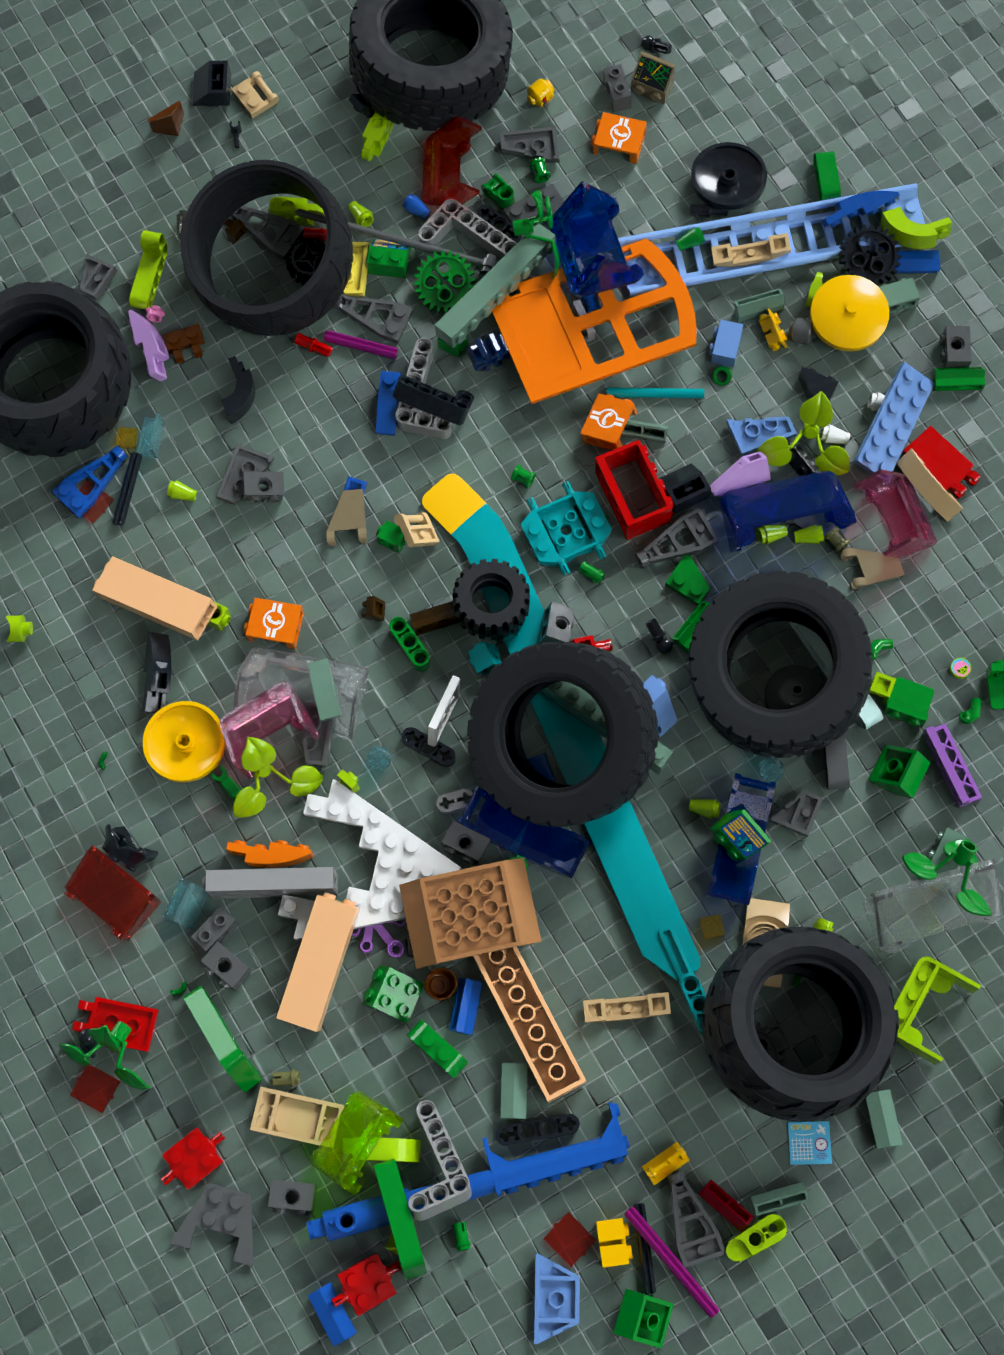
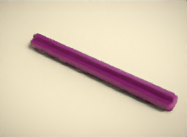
[624,1207,719,1317]

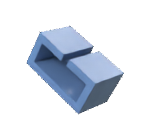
[709,320,744,367]

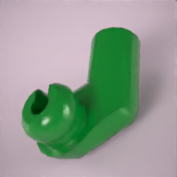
[871,639,893,659]
[959,698,982,724]

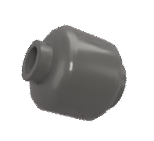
[788,318,817,345]

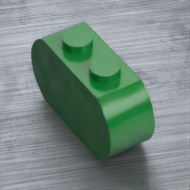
[406,1019,469,1079]

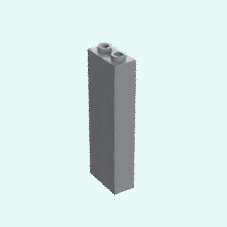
[202,867,338,899]

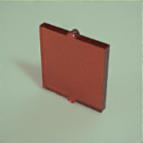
[79,480,114,524]
[70,1064,121,1113]
[543,1212,596,1267]

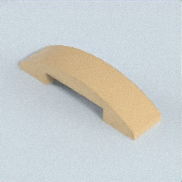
[711,233,791,267]
[897,449,963,522]
[583,992,671,1023]

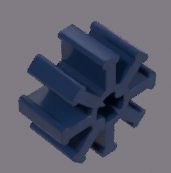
[467,333,510,372]

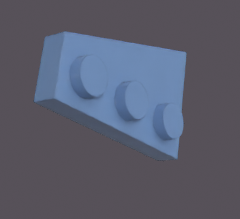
[726,417,797,457]

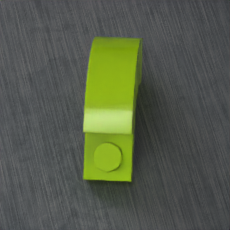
[880,207,952,249]
[343,1137,421,1163]

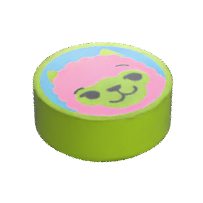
[949,658,971,679]

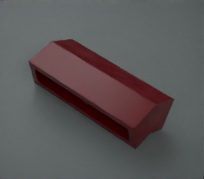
[698,1180,754,1232]

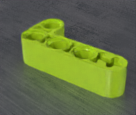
[129,230,168,310]

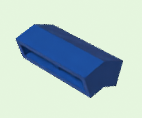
[895,250,940,274]
[449,978,483,1036]
[308,1282,357,1347]

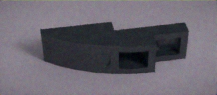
[142,632,171,714]

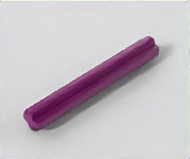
[324,330,398,359]

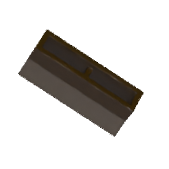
[409,601,460,636]

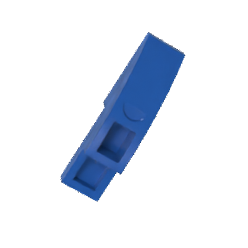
[821,191,900,228]

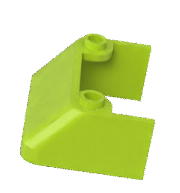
[894,957,981,1065]

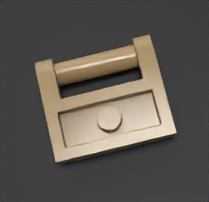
[231,71,279,119]
[394,512,440,547]

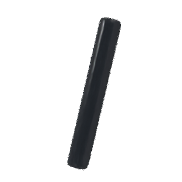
[113,452,142,526]
[633,1203,656,1294]

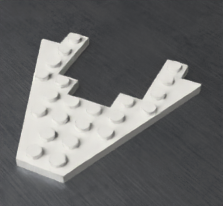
[278,780,461,940]

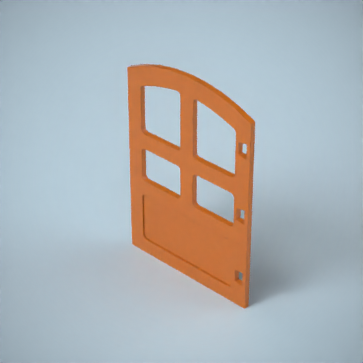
[492,238,697,404]

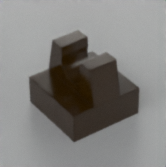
[224,218,246,245]
[362,596,385,622]

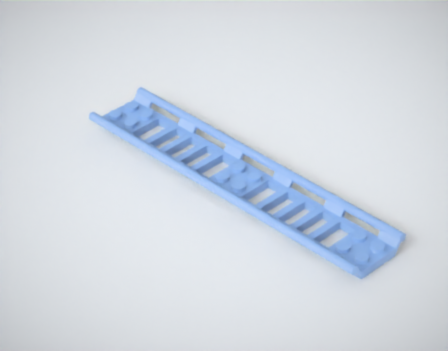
[617,183,925,297]

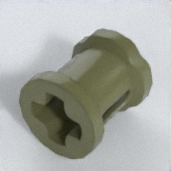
[824,526,851,553]

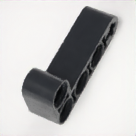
[393,376,474,425]

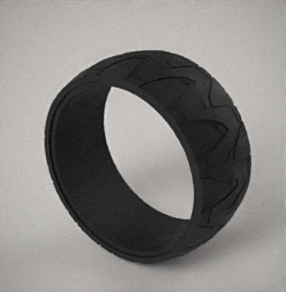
[180,160,353,336]

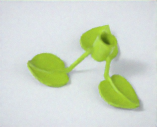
[757,391,850,476]
[233,737,323,818]

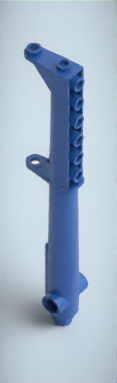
[306,1102,630,1242]

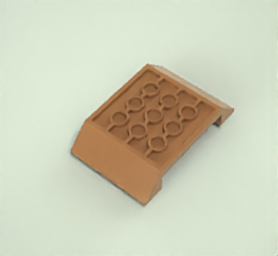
[399,858,542,969]

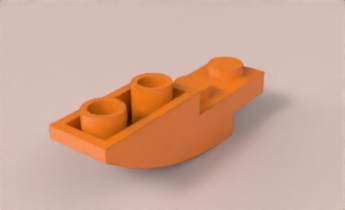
[226,840,313,868]

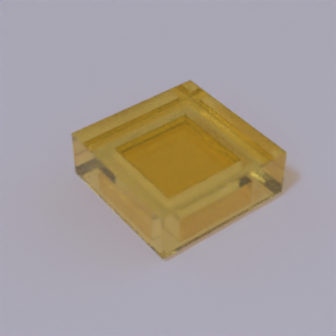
[116,427,139,449]
[699,914,725,940]

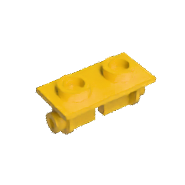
[759,308,788,351]
[642,1142,690,1185]

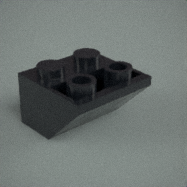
[193,60,231,106]
[659,463,711,514]

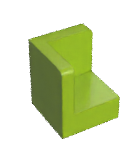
[869,672,896,703]

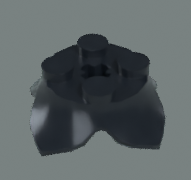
[102,824,158,872]

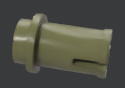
[272,1069,300,1086]

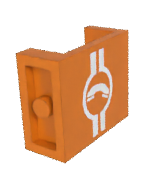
[591,112,647,164]
[580,393,638,450]
[244,598,304,650]

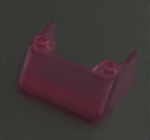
[854,469,937,558]
[220,681,319,779]

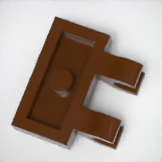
[162,323,205,364]

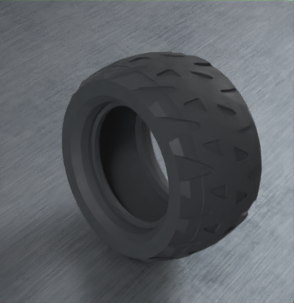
[0,281,131,457]
[702,926,899,1122]

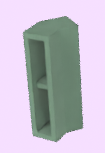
[734,288,785,323]
[622,420,668,442]
[500,1063,527,1120]
[866,1089,903,1149]
[749,1182,809,1216]

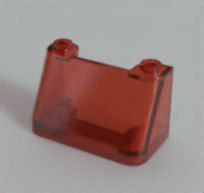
[64,844,162,941]

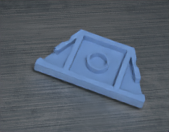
[534,1254,580,1344]

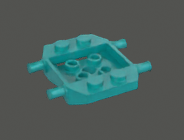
[521,481,612,576]

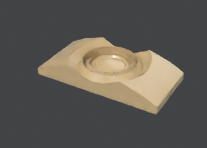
[742,898,790,988]
[250,1087,345,1149]

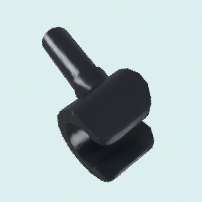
[229,121,242,148]

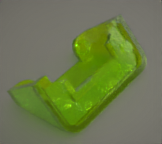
[311,1091,404,1195]

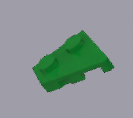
[665,554,710,606]

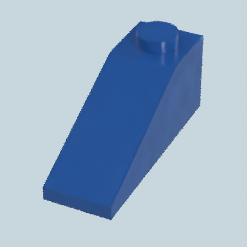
[376,371,401,436]

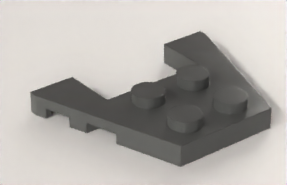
[170,1183,254,1266]

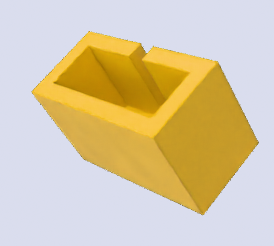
[596,1218,633,1268]

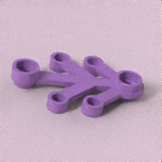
[352,919,407,958]

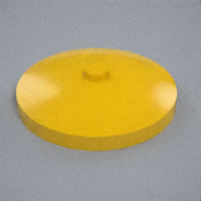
[810,275,889,351]
[143,701,226,783]

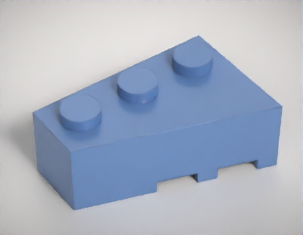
[644,675,678,737]

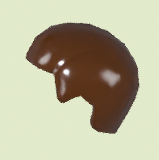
[424,967,458,1001]

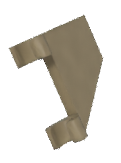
[326,489,368,546]
[840,548,905,590]

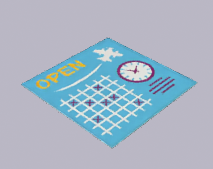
[788,1121,832,1165]

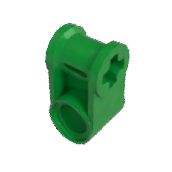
[481,173,515,209]

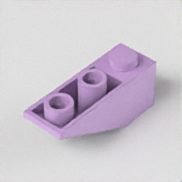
[710,451,771,497]

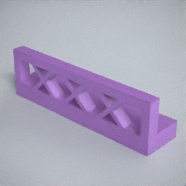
[922,724,982,808]

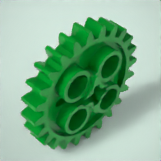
[413,250,476,314]

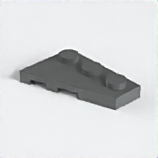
[500,126,560,163]
[216,444,274,505]

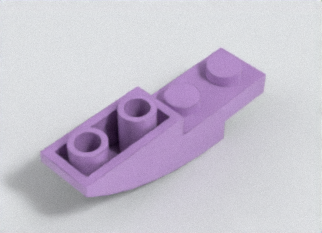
[128,310,169,381]

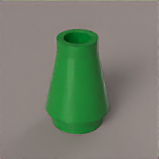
[675,227,705,251]

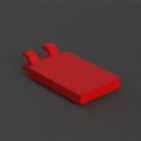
[902,426,981,499]
[72,997,159,1052]

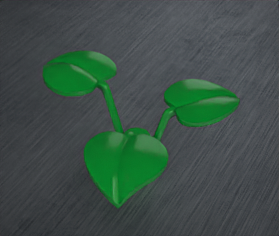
[513,190,560,278]
[902,839,992,917]
[58,1021,151,1090]

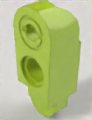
[361,112,395,161]
[268,197,325,226]
[725,1214,787,1262]

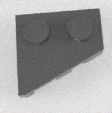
[770,790,823,837]

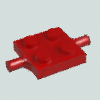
[160,1127,226,1190]
[331,1252,402,1316]

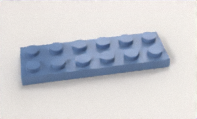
[853,362,935,483]

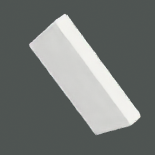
[428,675,460,747]

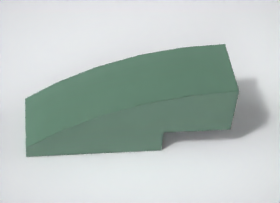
[308,658,343,722]

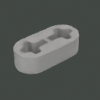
[436,789,475,814]

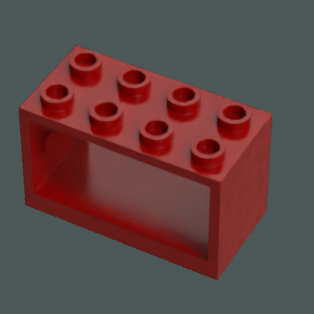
[595,440,674,540]

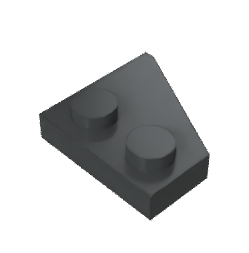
[80,254,118,300]

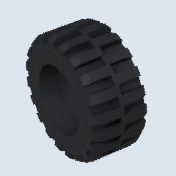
[452,559,530,640]

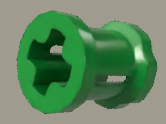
[529,157,551,183]
[511,464,536,489]

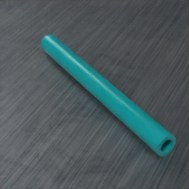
[606,387,704,399]

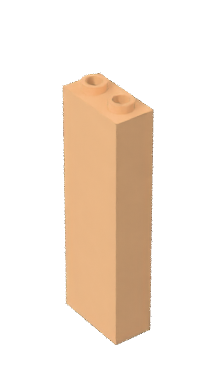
[93,556,218,641]
[276,892,360,1032]

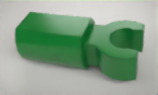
[211,766,242,801]

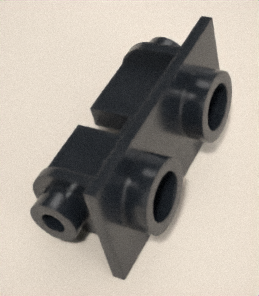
[788,442,820,484]

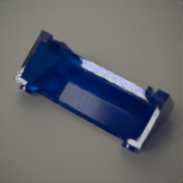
[550,181,644,298]
[720,471,857,553]

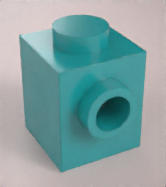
[468,641,502,675]

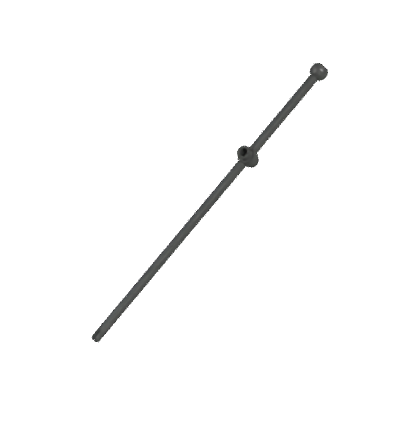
[296,209,586,298]

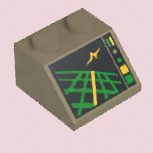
[631,51,676,104]

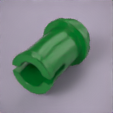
[578,561,605,584]
[452,1222,472,1252]

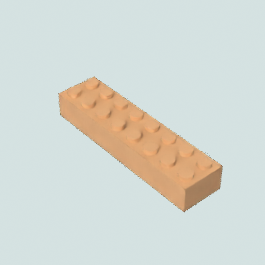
[473,947,586,1103]

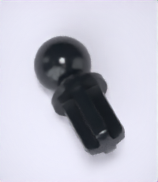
[641,35,672,54]
[646,618,673,654]
[78,1028,97,1059]

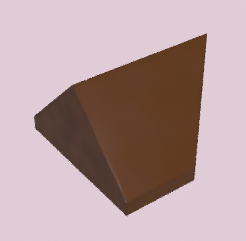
[148,101,184,136]

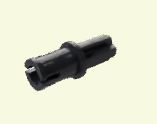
[689,204,728,218]

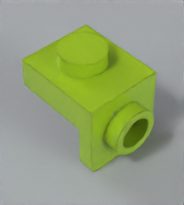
[337,769,360,794]

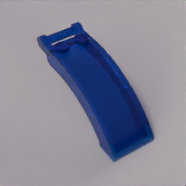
[707,773,776,905]
[456,786,591,879]

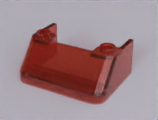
[422,116,482,206]

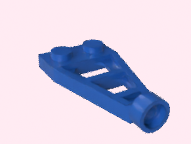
[51,446,128,519]

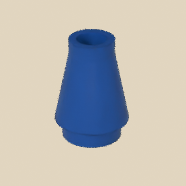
[402,194,431,220]

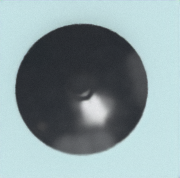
[691,142,767,210]

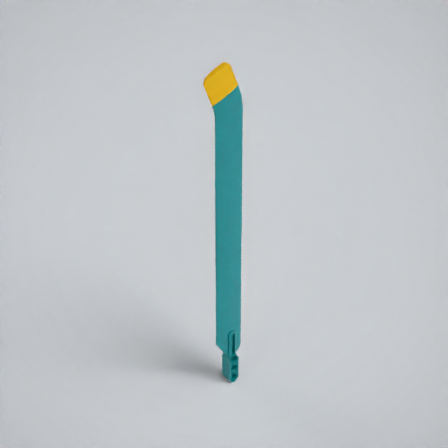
[422,474,706,1036]

